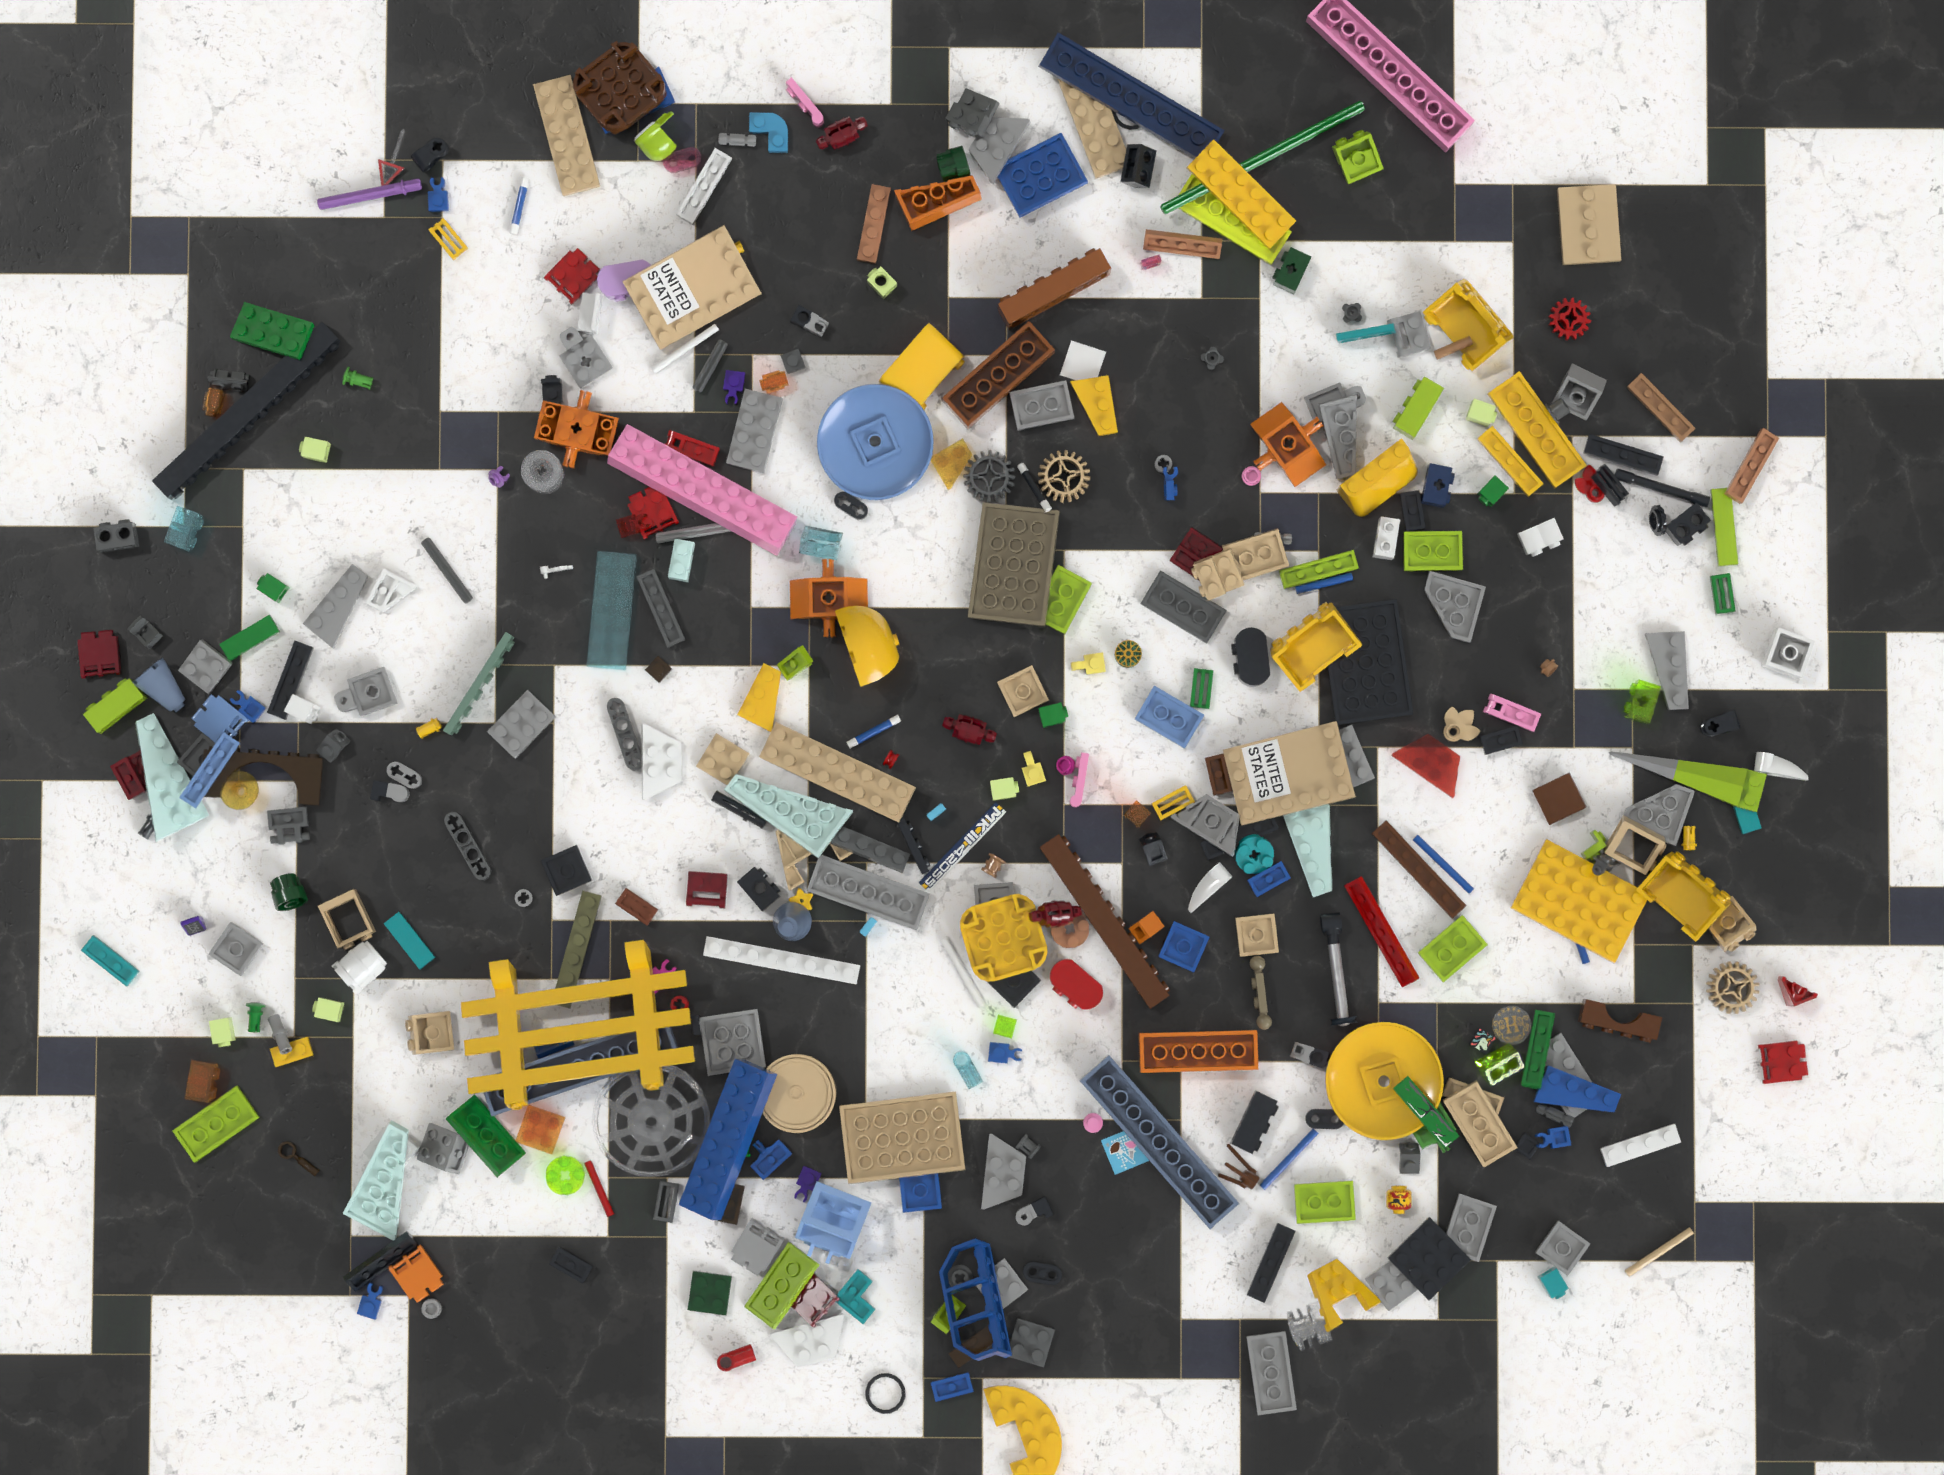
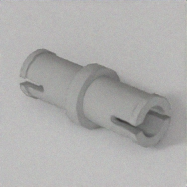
[267,1014,292,1054]

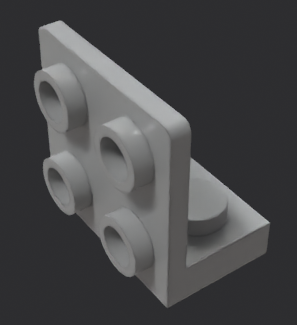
[417,1123,469,1174]

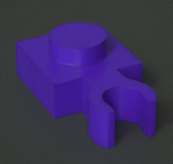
[723,370,745,405]
[794,1166,822,1202]

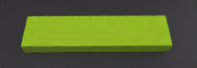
[1710,488,1738,566]
[1279,550,1359,589]

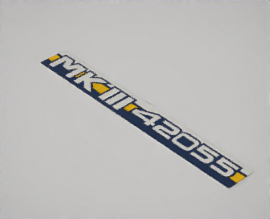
[919,802,1006,892]

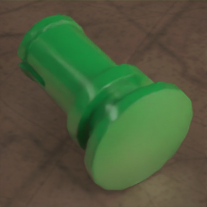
[246,1002,266,1032]

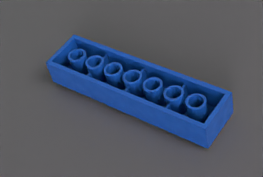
[679,1059,777,1220]

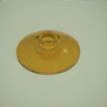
[221,771,259,810]

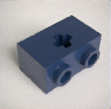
[1421,463,1455,508]

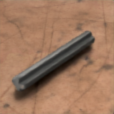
[421,537,473,604]

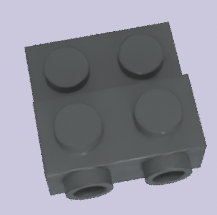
[945,88,1000,137]

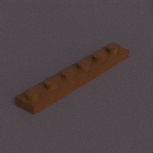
[1371,820,1467,919]

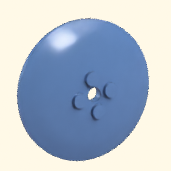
[817,384,934,500]

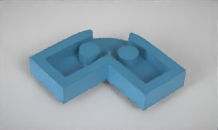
[749,113,788,153]

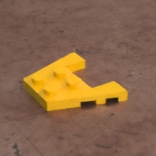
[1307,1259,1381,1332]

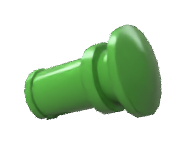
[342,366,373,390]

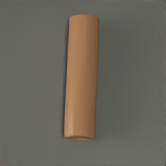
[1434,336,1473,360]

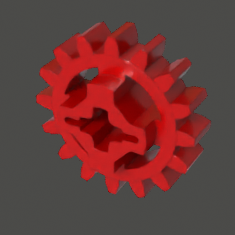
[1548,298,1591,340]

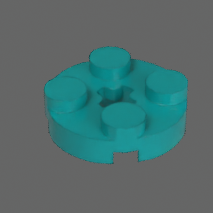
[1234,834,1274,874]

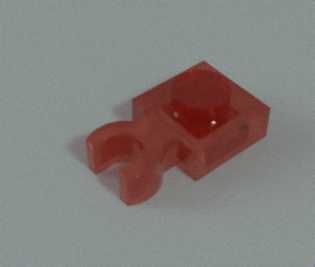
[616,514,650,538]

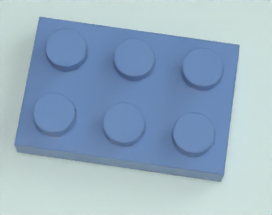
[1134,686,1204,749]

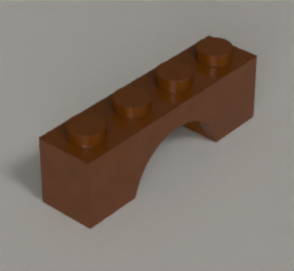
[1578,999,1662,1043]

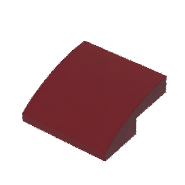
[1169,527,1223,581]
[110,750,147,800]

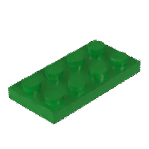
[230,302,315,360]
[446,1095,526,1178]

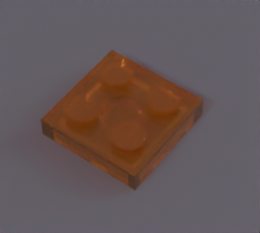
[515,1105,566,1155]

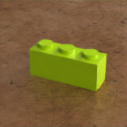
[1392,376,1444,440]
[83,678,147,734]

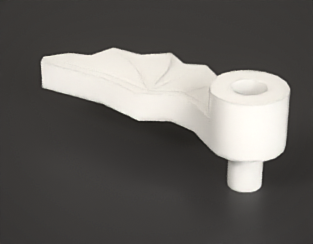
[540,565,573,579]

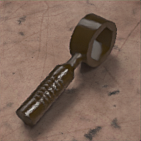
[278,1141,320,1177]

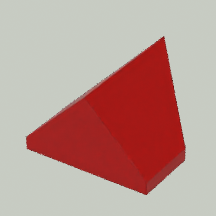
[1777,976,1818,1006]

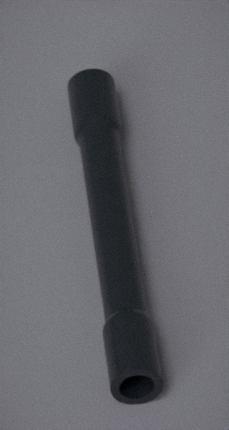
[1615,468,1710,508]

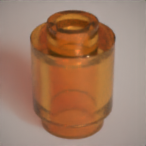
[759,370,789,394]
[202,388,224,417]

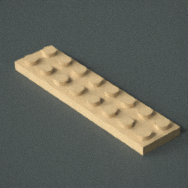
[759,722,916,823]

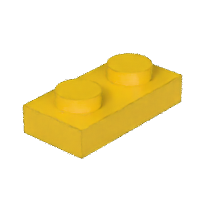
[270,1037,314,1067]

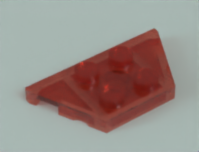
[1391,734,1460,798]

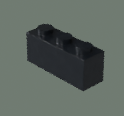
[1230,1090,1279,1154]

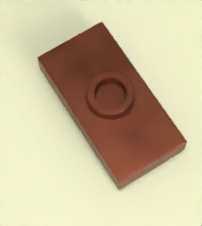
[615,888,658,926]

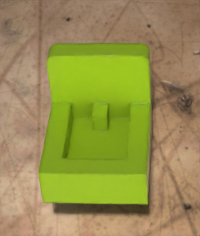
[1580,830,1607,860]

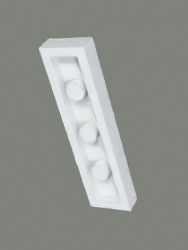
[676,148,732,225]
[1600,1123,1681,1167]

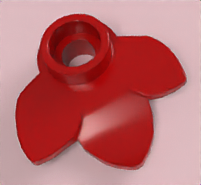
[1575,465,1606,503]

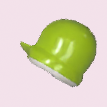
[634,111,677,161]

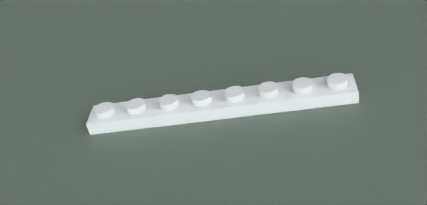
[703,936,860,984]

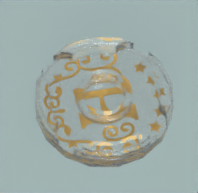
[1492,1006,1531,1045]

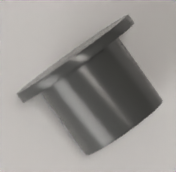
[1545,398,1571,424]
[948,1264,973,1287]

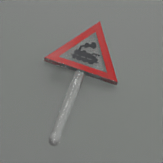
[378,129,405,186]

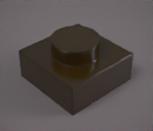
[645,656,673,684]

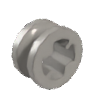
[1155,455,1172,473]
[515,889,533,907]

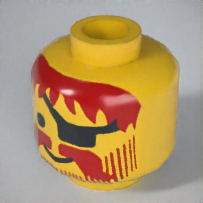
[1386,1186,1412,1214]

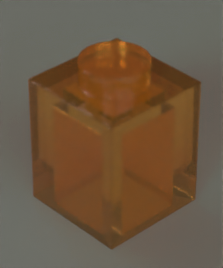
[1123,800,1151,828]

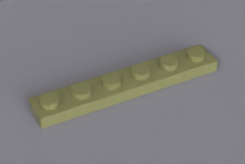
[555,890,602,1009]

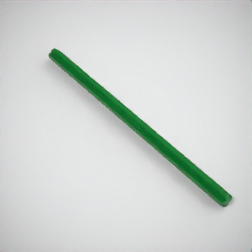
[1160,101,1365,215]

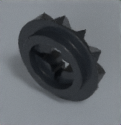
[1649,505,1667,536]

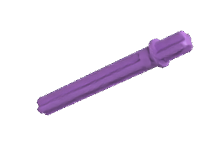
[317,179,422,210]

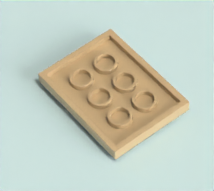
[1557,184,1621,265]

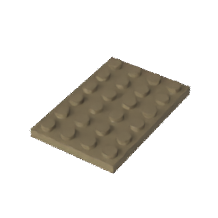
[968,502,1060,627]

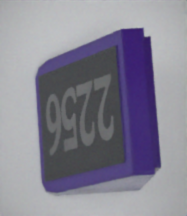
[180,916,206,936]

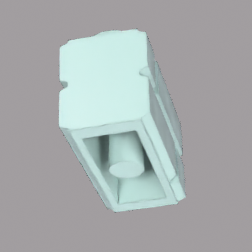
[668,539,695,582]

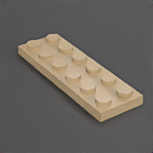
[533,75,600,197]
[1057,78,1126,179]

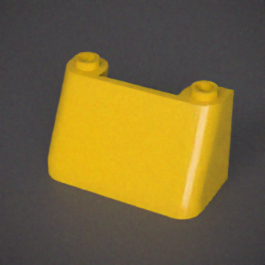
[1423,279,1513,371]
[879,323,965,409]

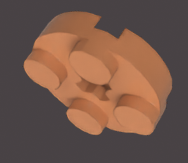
[1051,913,1089,948]

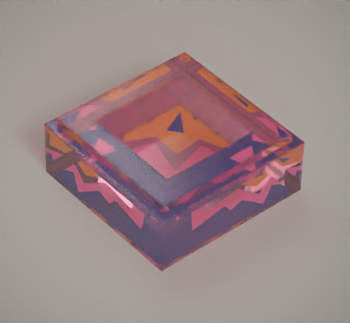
[1140,254,1162,270]

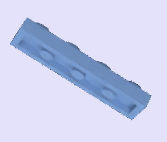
[179,732,240,808]

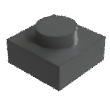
[780,349,805,374]

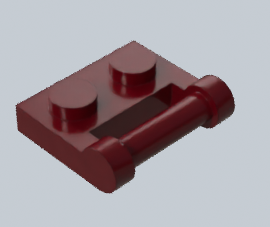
[686,871,728,909]

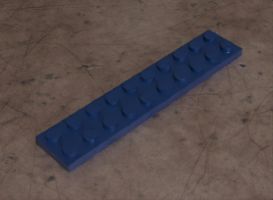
[1038,33,1225,159]

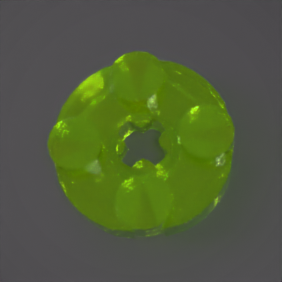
[546,1155,585,1195]

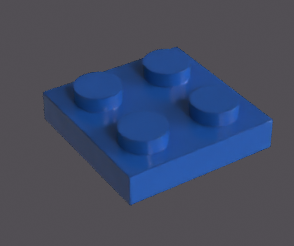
[1158,921,1209,972]
[899,1173,942,1213]

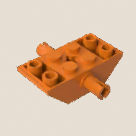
[534,390,619,468]
[1250,402,1326,487]
[790,559,868,638]

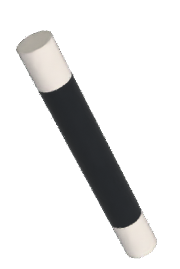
[1018,463,1052,512]

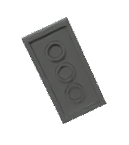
[1140,570,1227,644]

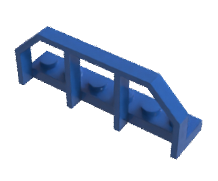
[939,1238,1012,1361]

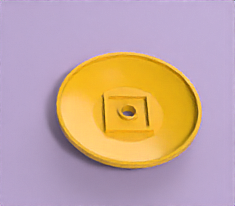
[1325,1022,1444,1140]

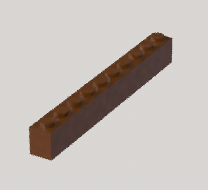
[1039,834,1170,1009]

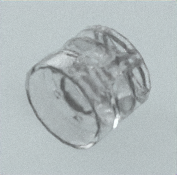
[521,450,565,494]
[1287,1301,1332,1351]

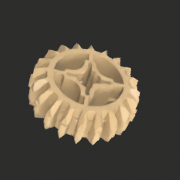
[1038,450,1090,503]
[1706,961,1760,1014]

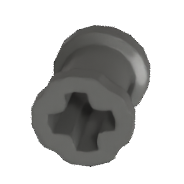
[1015,1134,1041,1160]

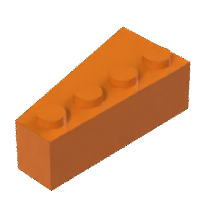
[894,176,982,231]

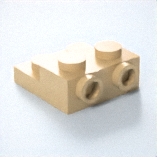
[1191,549,1245,600]
[1708,896,1757,952]
[405,1011,454,1055]

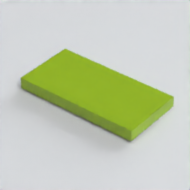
[172,1085,260,1163]
[744,1242,820,1329]

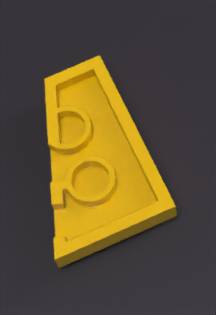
[1070,375,1118,436]
[737,663,781,732]

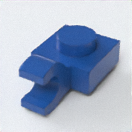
[1162,467,1178,500]

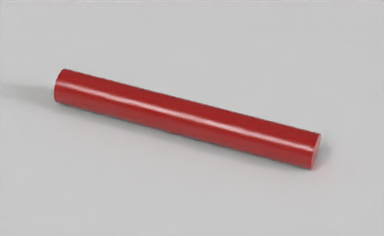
[584,1160,614,1217]

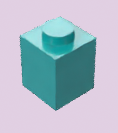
[1537,1267,1569,1299]

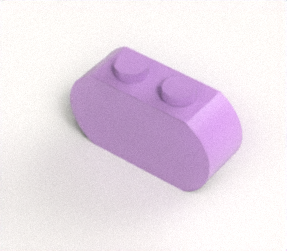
[597,260,651,302]

